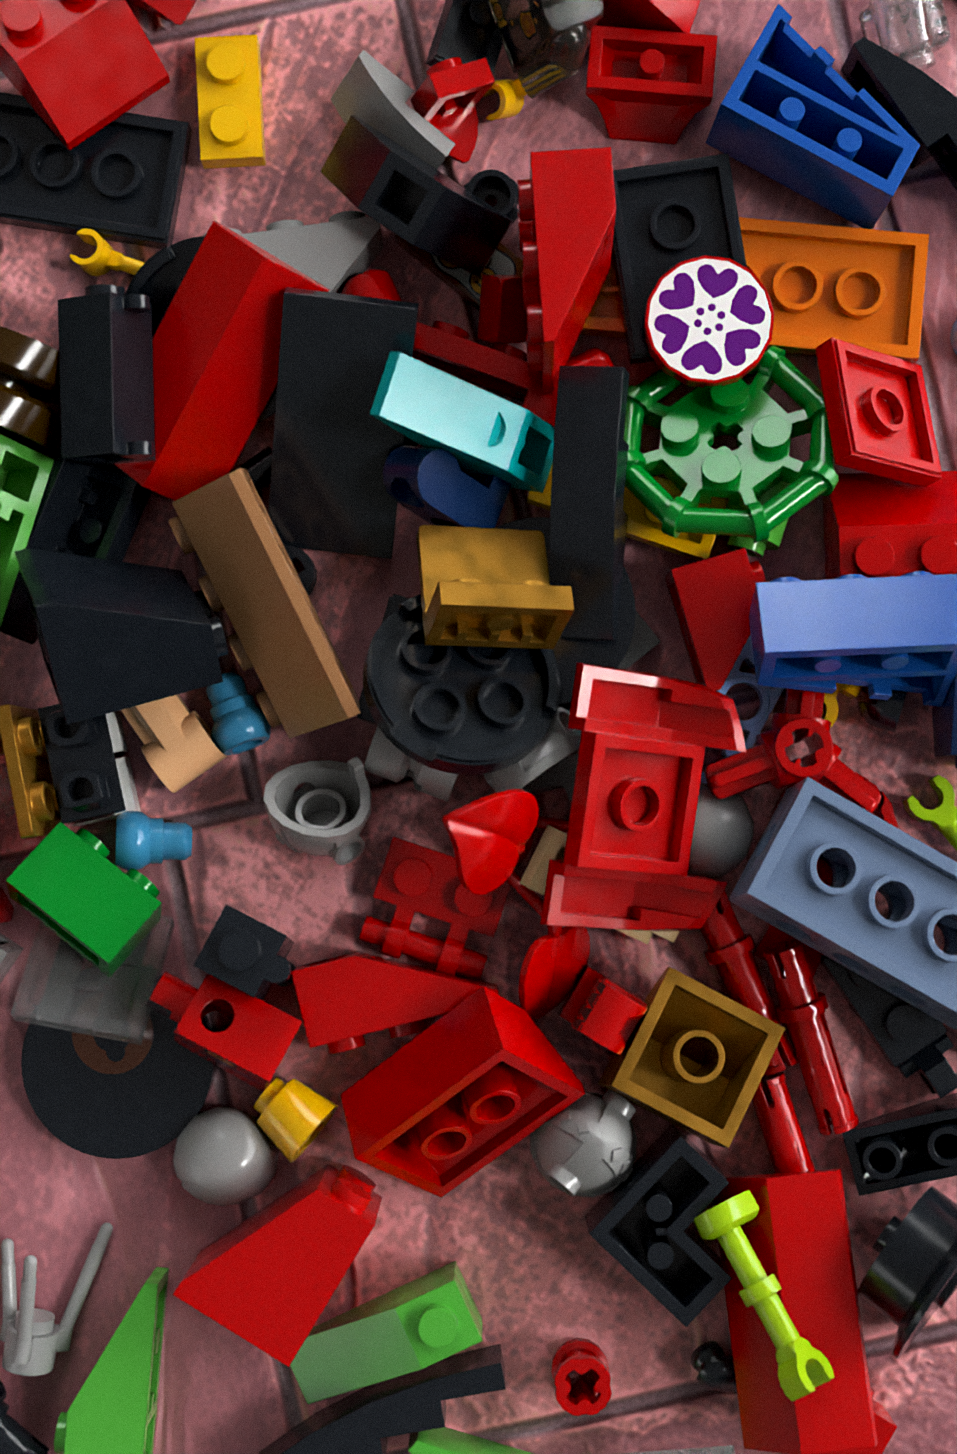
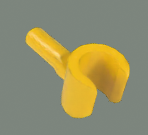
[69,228,145,276]

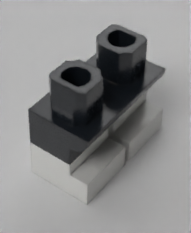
[38,704,141,826]

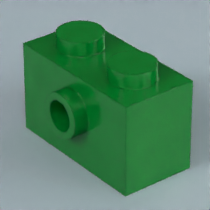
[6,822,162,978]

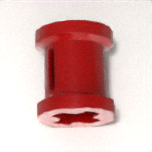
[551,1338,612,1416]

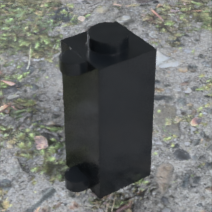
[58,284,155,465]
[193,904,296,999]

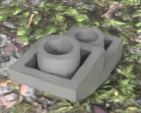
[330,50,455,169]

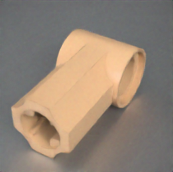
[121,694,227,793]

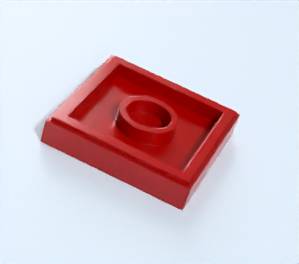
[815,337,942,488]

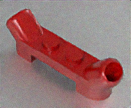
[341,269,614,428]

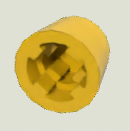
[253,1077,338,1163]

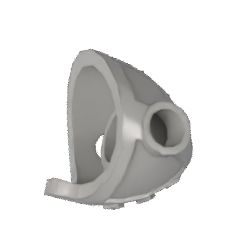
[483,707,581,802]
[263,756,371,865]
[530,1089,637,1197]

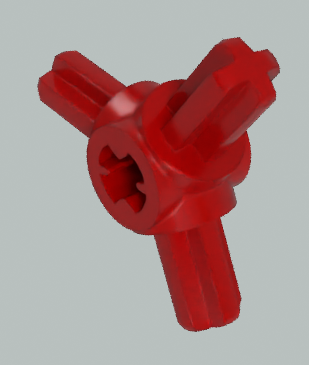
[705,689,881,813]

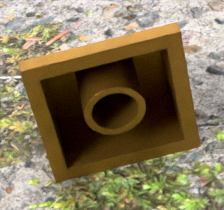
[598,967,785,1148]

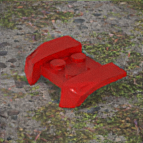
[540,662,746,932]

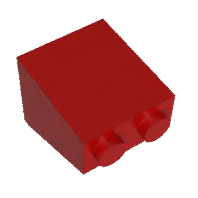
[173,1164,382,1367]

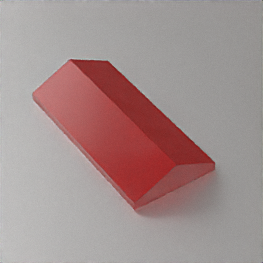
[114,221,330,501]
[714,1169,878,1454]

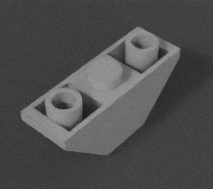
[204,211,383,294]

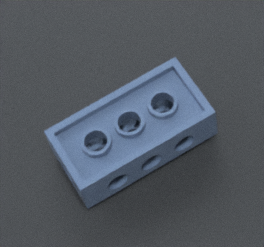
[728,777,957,1029]

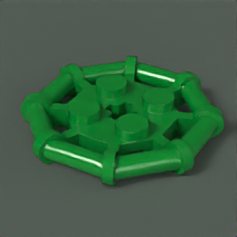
[623,345,839,543]

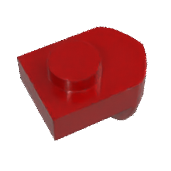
[410,57,495,164]

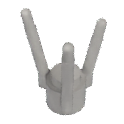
[0,1223,113,1376]

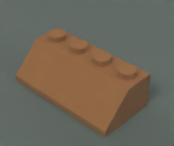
[168,468,361,739]

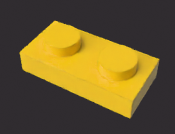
[195,34,266,169]

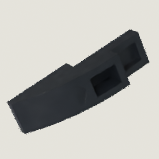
[842,1093,957,1196]

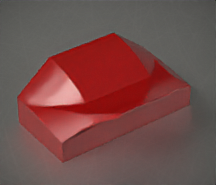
[585,25,718,144]

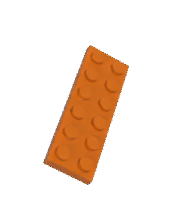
[580,217,929,363]

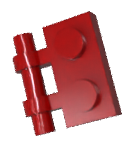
[359,836,511,980]

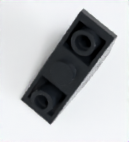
[320,115,513,277]

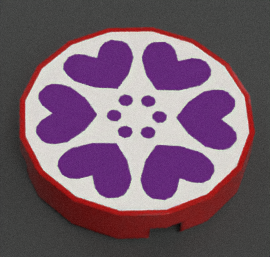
[644,255,775,388]

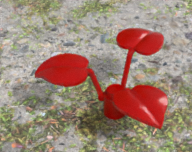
[442,789,590,1021]

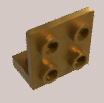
[416,525,574,649]
[0,704,61,839]

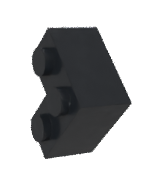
[585,1124,732,1327]

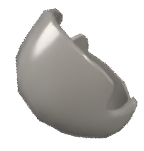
[688,782,754,880]
[172,1107,279,1206]

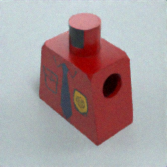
[146,971,302,1092]

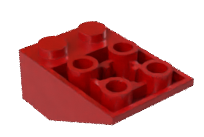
[517,147,616,395]

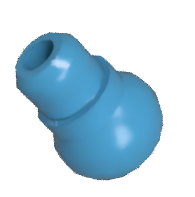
[206,672,271,755]
[115,811,192,871]

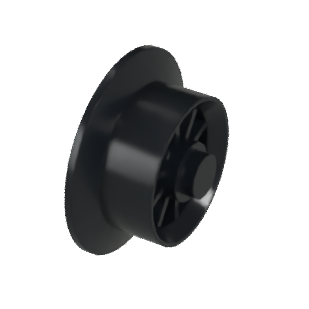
[857,1186,957,1359]

